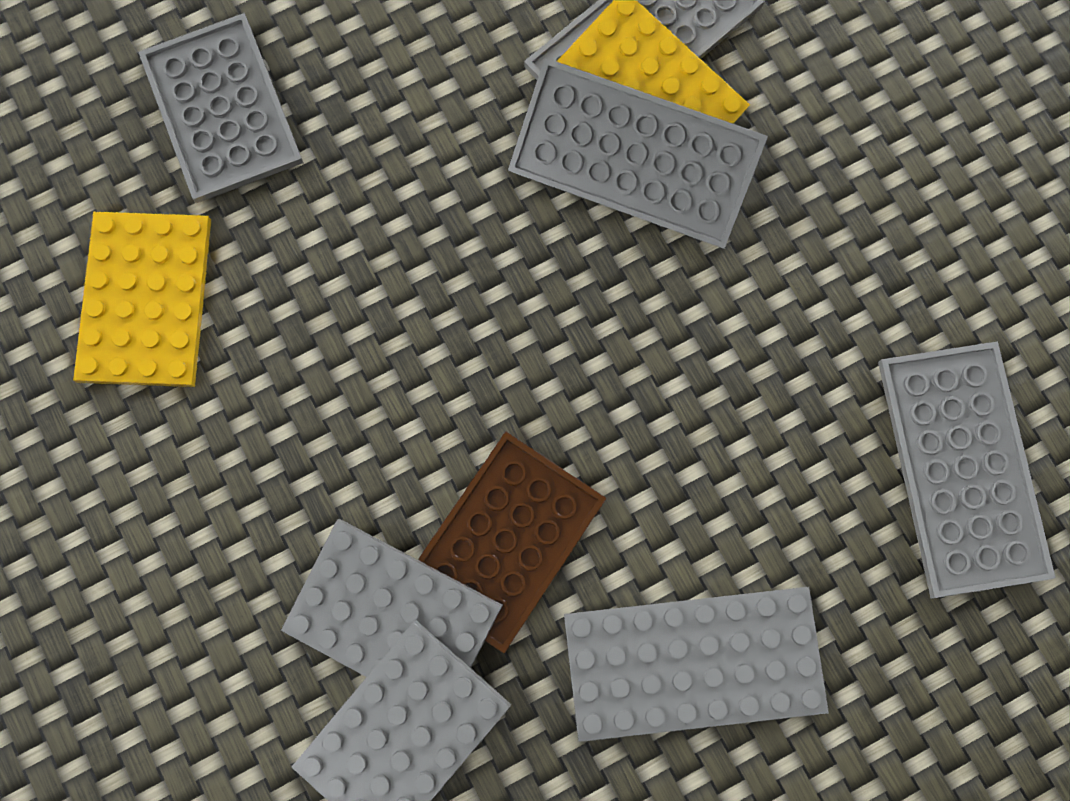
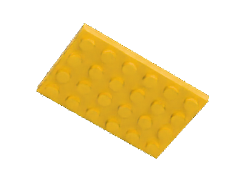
[556,0,750,124]
[73,212,211,387]

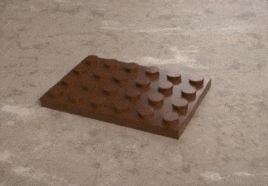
[418,431,606,653]

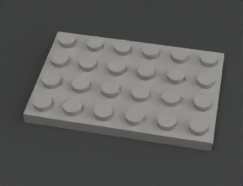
[138,13,304,203]
[281,519,503,677]
[292,620,511,801]

